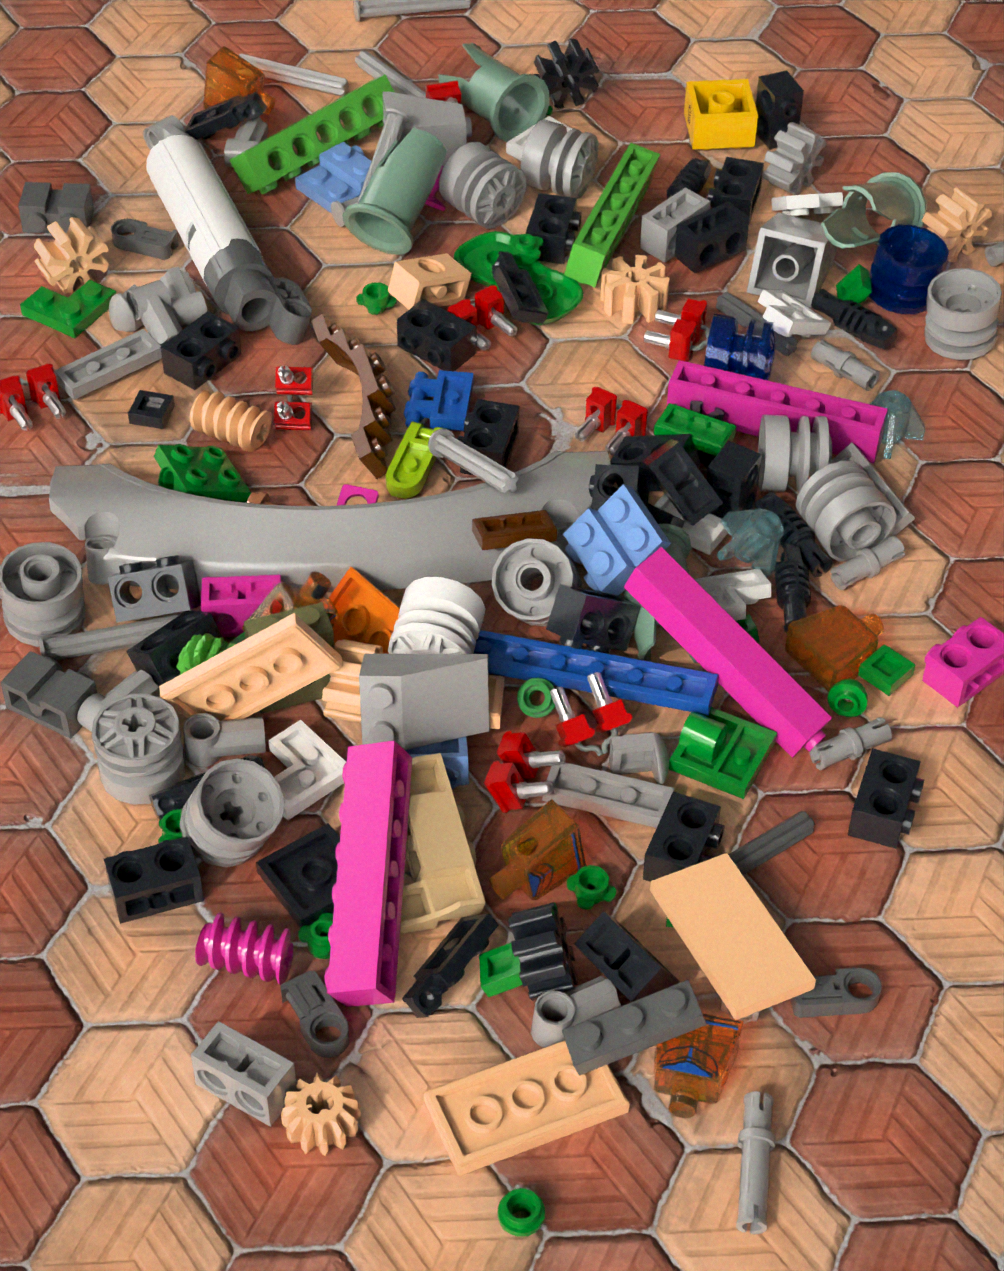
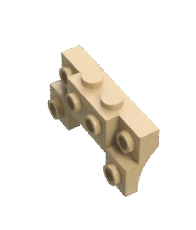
[400,753,485,934]

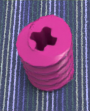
[195,912,294,985]

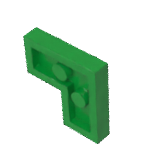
[20,279,117,338]

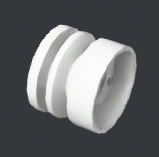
[388,577,486,654]

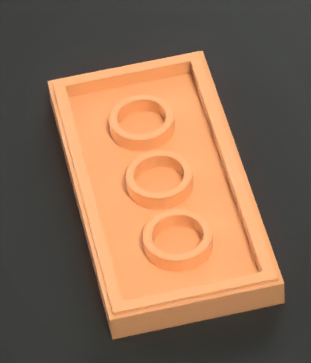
[159,613,343,721]
[650,853,816,1021]
[423,1040,629,1176]

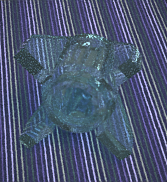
[870,390,925,459]
[716,508,784,578]

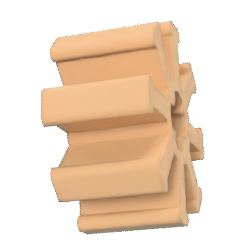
[919,187,992,262]
[34,217,109,294]
[600,255,670,324]
[322,639,383,723]

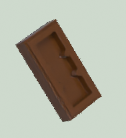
[472,510,557,550]

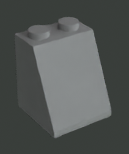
[382,91,472,166]
[747,212,837,308]

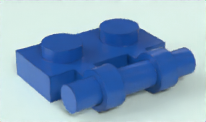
[403,370,474,431]

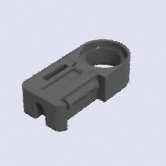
[111,219,178,260]
[791,968,882,1018]
[281,971,349,1058]

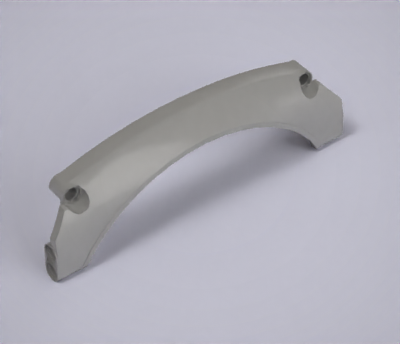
[49,451,611,593]

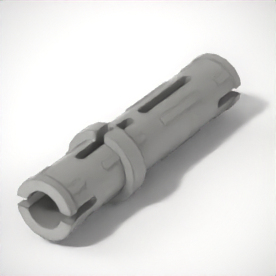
[736,1091,775,1234]

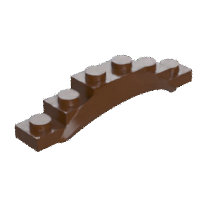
[311,314,396,479]

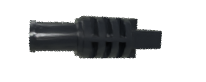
[666,158,711,200]
[811,289,897,350]
[754,492,833,577]
[774,544,811,636]

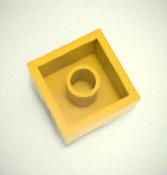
[684,79,758,150]

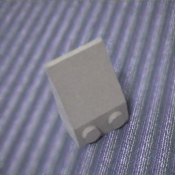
[359,654,490,750]

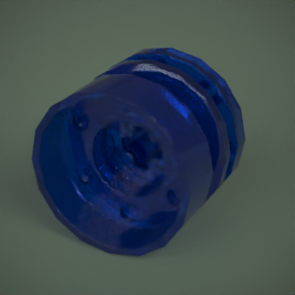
[869,225,949,314]
[704,314,776,381]

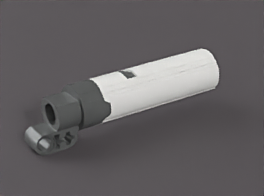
[146,135,313,345]

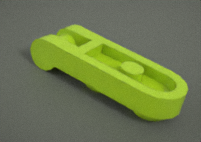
[386,421,446,499]

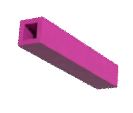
[624,547,832,758]

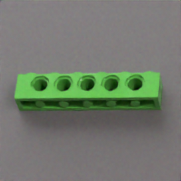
[229,74,394,195]
[564,142,660,287]

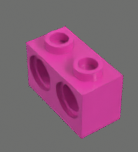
[201,575,283,637]
[922,617,1004,708]

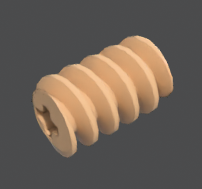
[190,390,273,452]

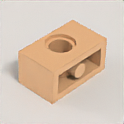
[388,253,472,309]

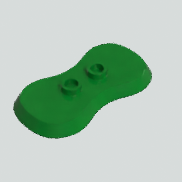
[454,231,584,325]

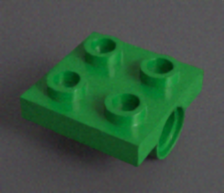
[154,444,251,503]
[669,707,777,799]

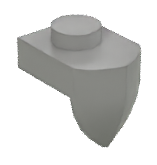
[109,284,143,332]
[609,732,669,785]

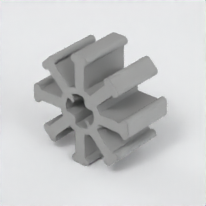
[762,122,826,195]

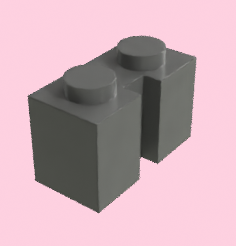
[18,182,94,234]
[0,651,97,739]

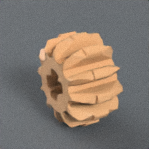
[281,1072,361,1156]

